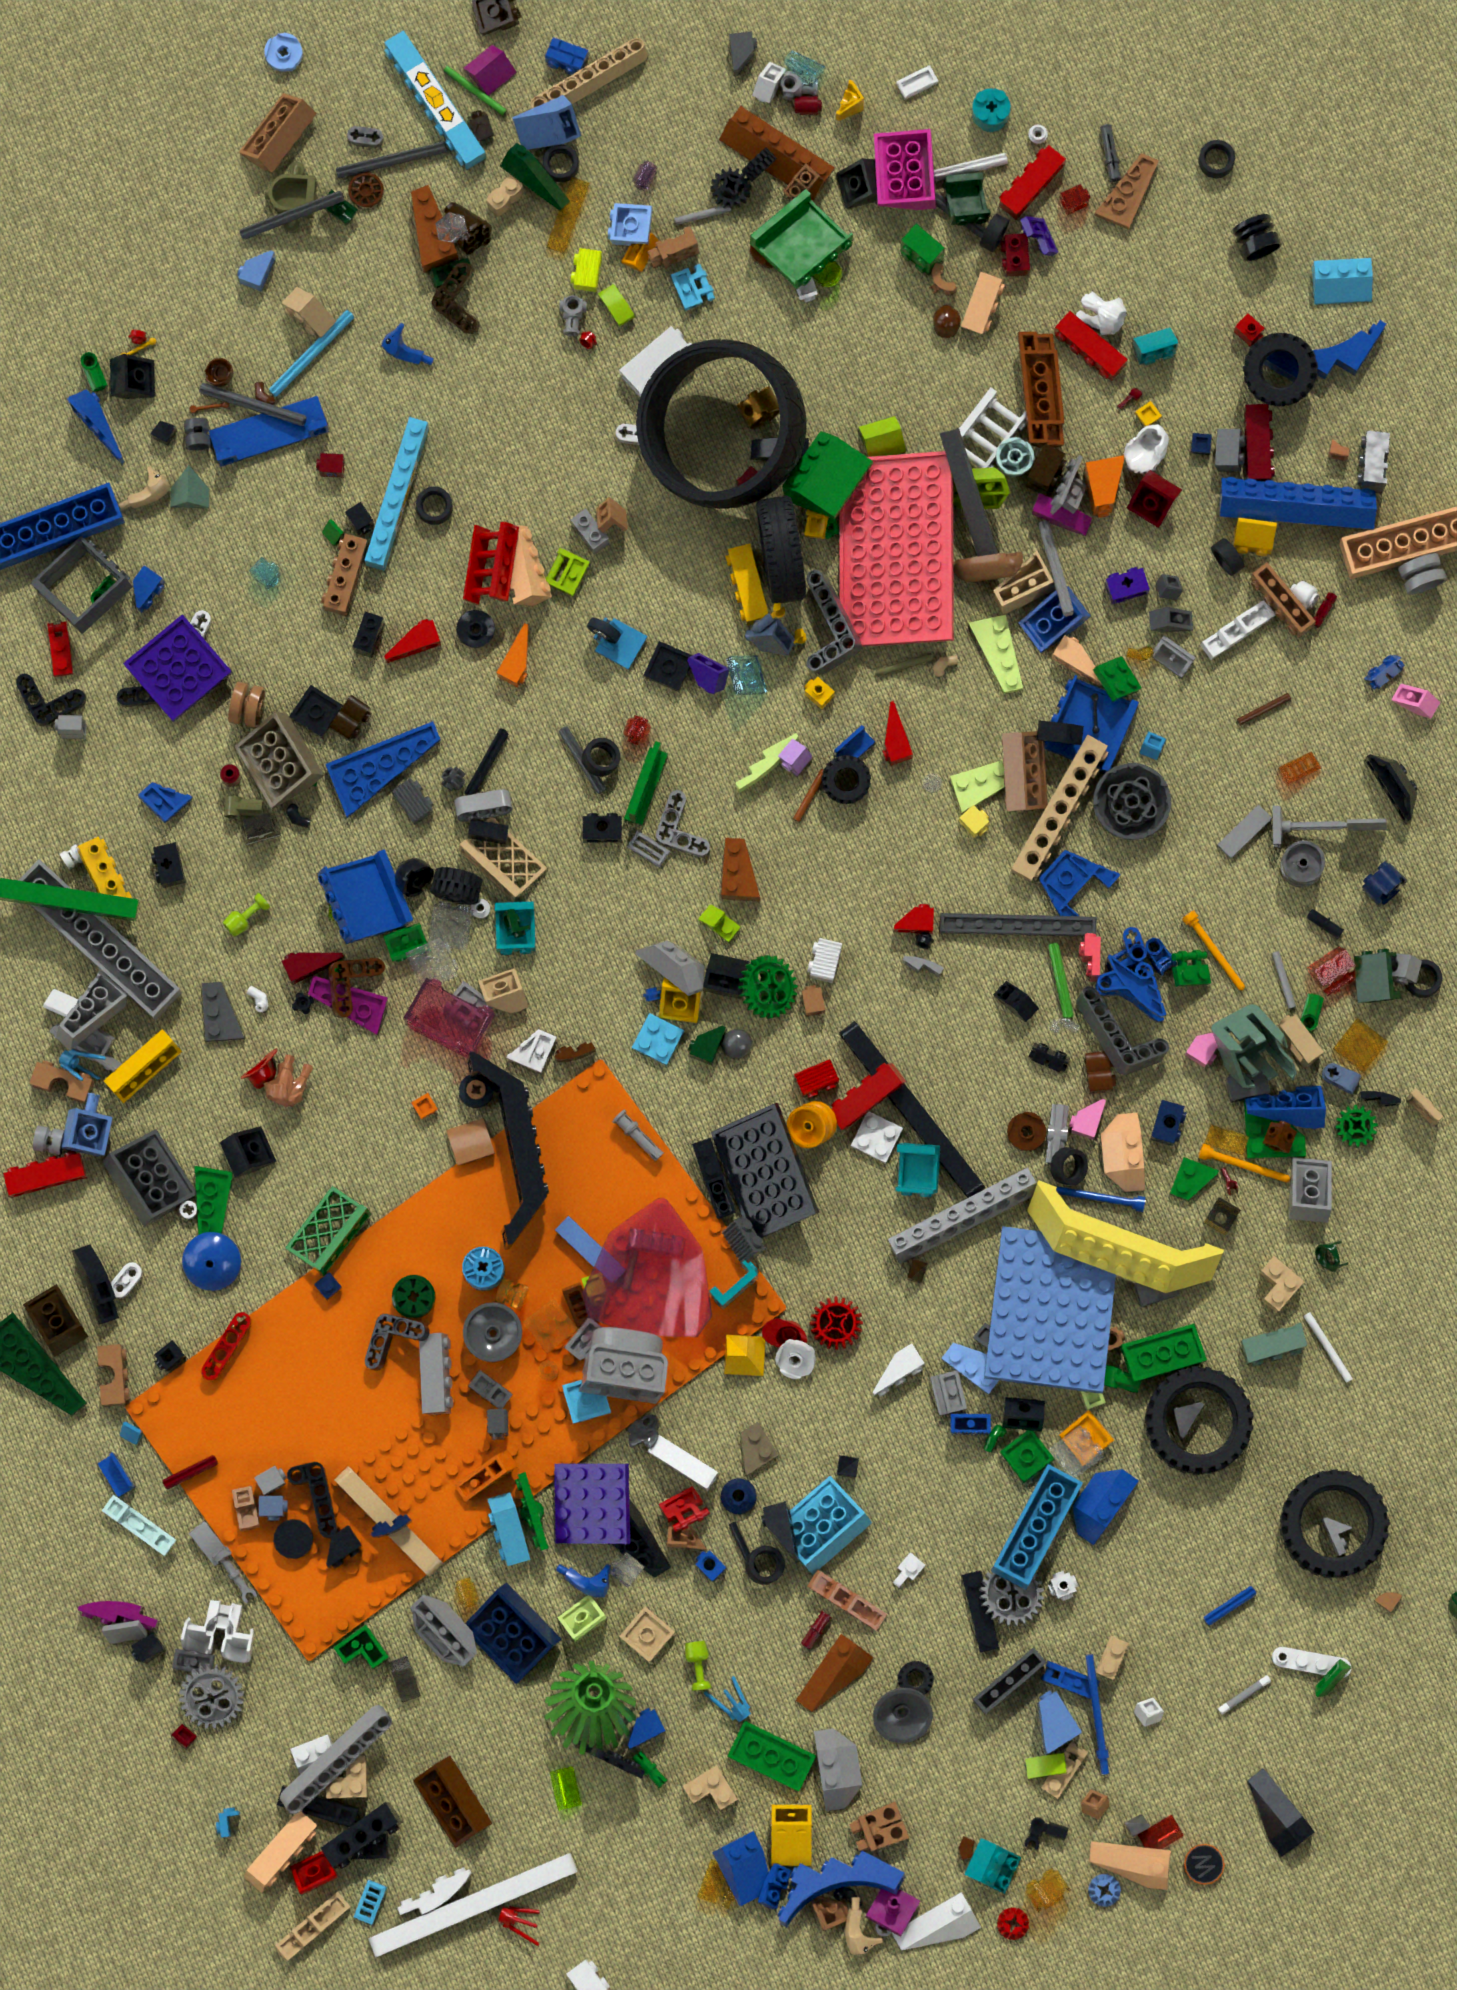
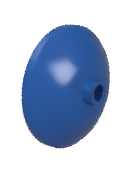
[182,1232,241,1291]

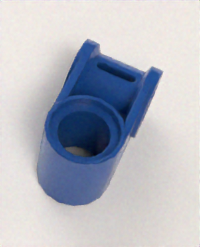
[1144,938,1178,976]

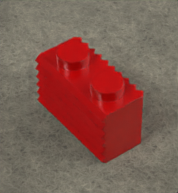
[794,1059,839,1099]

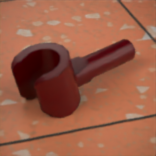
[1118,388,1142,409]
[1221,1168,1238,1196]

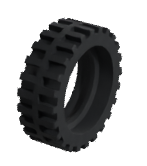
[1145,1366,1254,1475]
[1280,1469,1390,1578]

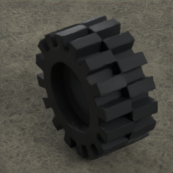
[741,147,777,182]
[898,1661,934,1695]

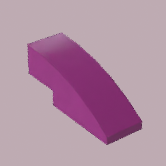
[1032,493,1092,536]

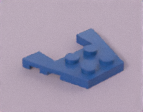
[1039,850,1120,916]

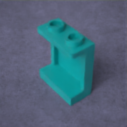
[495,901,536,955]
[895,1143,940,1197]
[709,1260,758,1310]

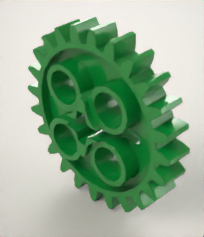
[739,955,798,1019]

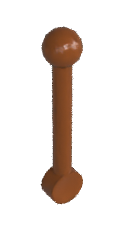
[189,401,229,413]

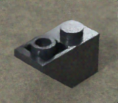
[993,981,1039,1022]
[326,1525,363,1569]
[131,1633,166,1664]

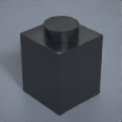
[345,502,375,535]

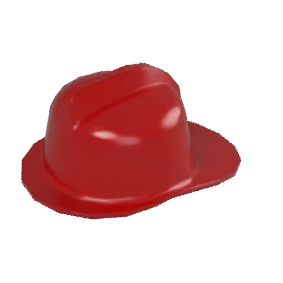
[241,1048,278,1089]
[762,1319,807,1348]

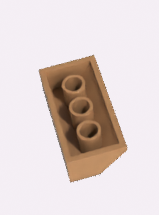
[238,93,317,173]
[1002,731,1048,811]

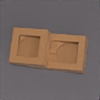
[232,1486,260,1532]

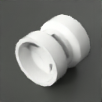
[60,844,82,870]

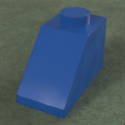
[628,1708,665,1749]

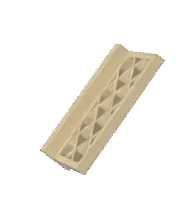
[458,817,547,902]

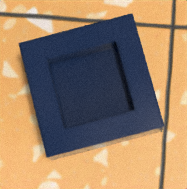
[1191,433,1212,455]
[314,1272,342,1300]

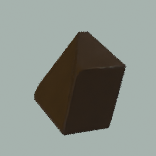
[907,1259,928,1284]

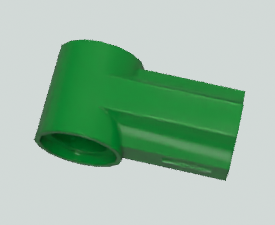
[80,352,108,392]
[1300,993,1324,1034]
[1104,1365,1141,1393]

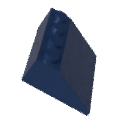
[465,1582,562,1685]

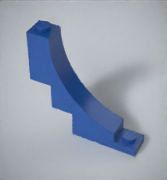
[1264,320,1386,382]

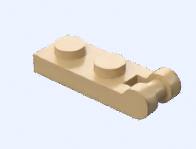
[1041,1741,1088,1799]

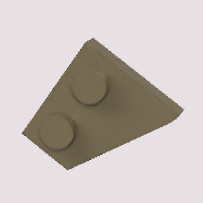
[741,1422,779,1476]

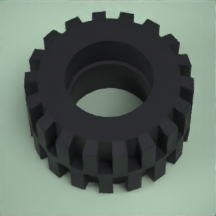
[821,755,871,804]
[430,867,483,905]

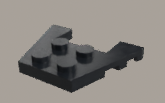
[575,1740,645,1779]

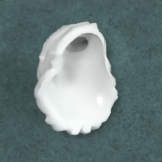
[1124,424,1169,475]

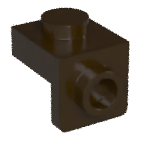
[467,110,494,141]

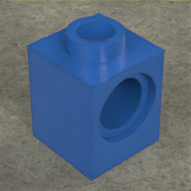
[695,1550,726,1582]

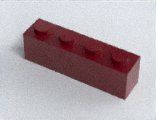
[1244,404,1275,481]

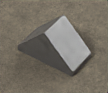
[1172,1402,1204,1440]

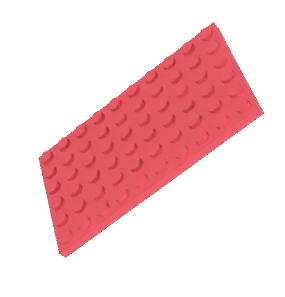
[839,451,954,648]

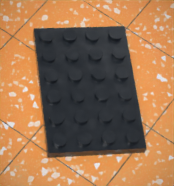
[711,1103,819,1239]

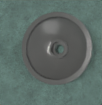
[463,1302,522,1362]
[873,1688,933,1743]

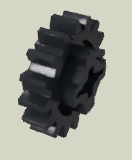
[710,167,752,209]

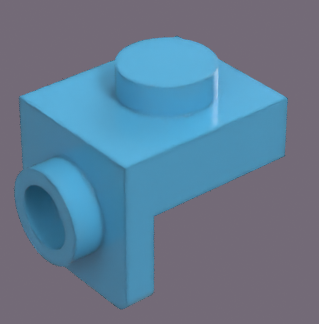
[216,1807,240,1838]

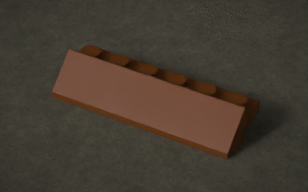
[719,106,835,202]
[1018,332,1065,449]

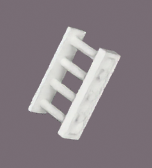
[959,388,1027,468]

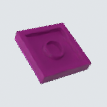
[866,1889,920,1937]

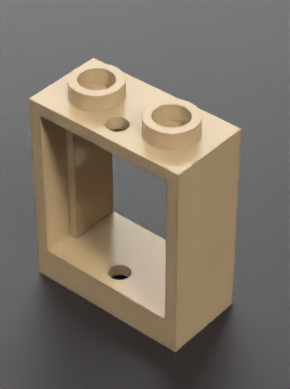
[1278,1015,1324,1069]

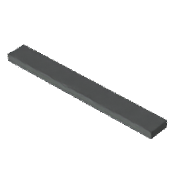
[940,428,998,557]
[940,913,1097,937]

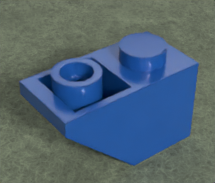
[133,565,165,613]

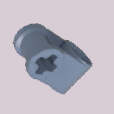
[1322,1063,1361,1094]

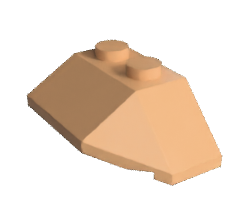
[1101,1113,1145,1192]

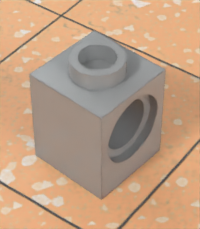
[254,1466,287,1496]

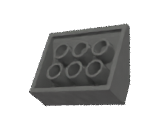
[102,1129,196,1227]

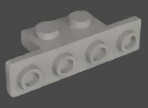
[1050,455,1087,514]
[49,1024,122,1072]

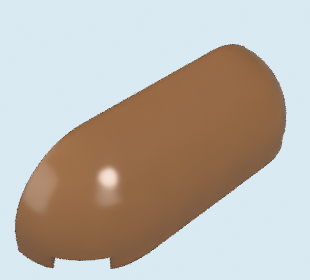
[953,552,1023,583]

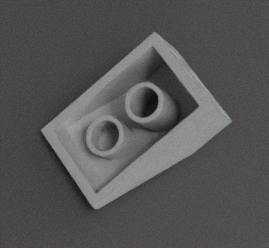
[1288,1157,1332,1223]

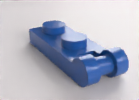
[1041,1661,1100,1699]

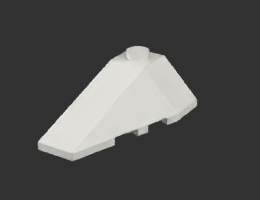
[892,1892,981,1950]

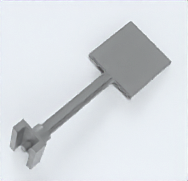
[1273,806,1387,848]

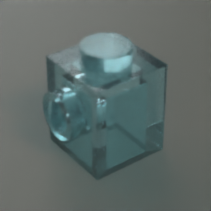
[249,557,281,590]

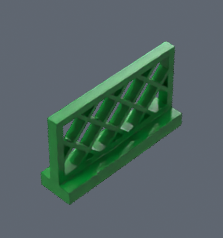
[624,741,668,826]
[285,1186,371,1276]

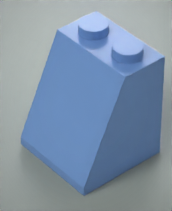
[1037,1691,1082,1755]

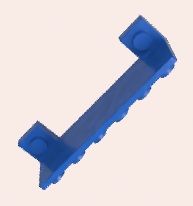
[209,396,330,467]

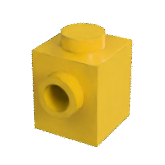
[805,677,835,710]

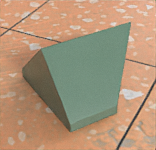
[170,465,210,508]

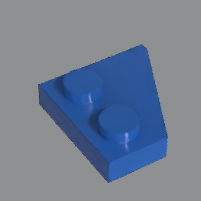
[138,782,192,823]

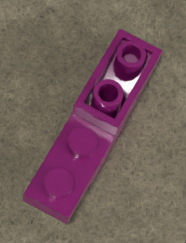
[77,1601,160,1630]

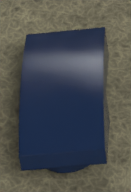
[371,1514,412,1538]

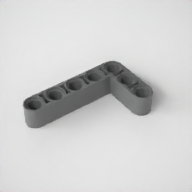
[806,570,862,675]
[1076,986,1169,1075]

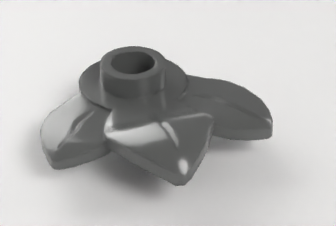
[627,1414,659,1449]

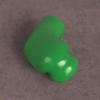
[983,1425,1006,1453]

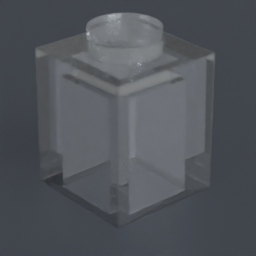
[435,212,467,243]
[610,1552,644,1588]

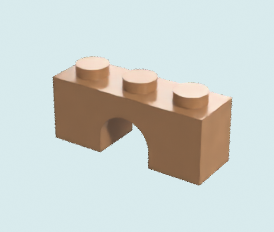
[29,1060,95,1104]
[97,1344,130,1407]

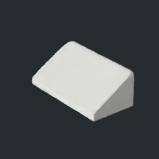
[43,989,78,1017]

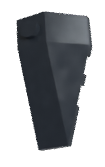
[609,1498,671,1578]
[1247,1768,1315,1857]

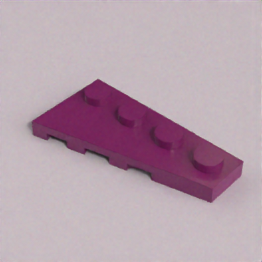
[308,976,388,1035]

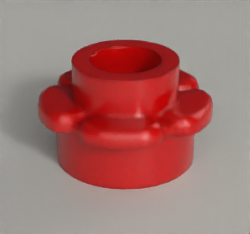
[128,330,147,345]
[579,331,597,349]

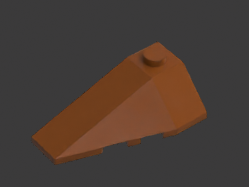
[795,1634,874,1712]

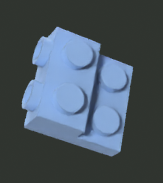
[608,203,653,246]

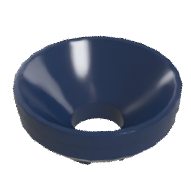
[721,1478,757,1515]

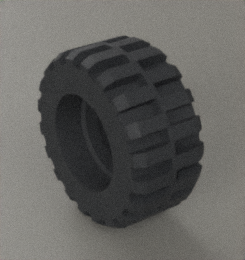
[1243,333,1318,406]

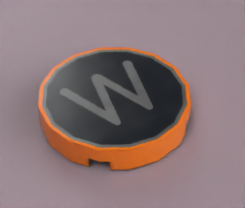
[1184,1844,1224,1884]

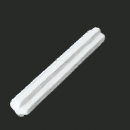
[934,153,1008,181]

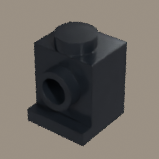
[154,1340,186,1372]

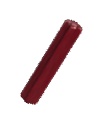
[162,1455,218,1489]

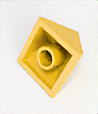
[724,1334,765,1376]

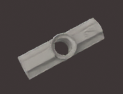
[1046,1104,1069,1164]

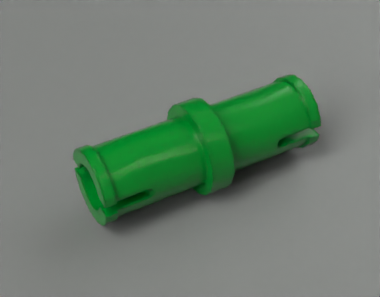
[632,1750,668,1789]

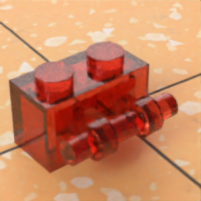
[1307,946,1355,997]

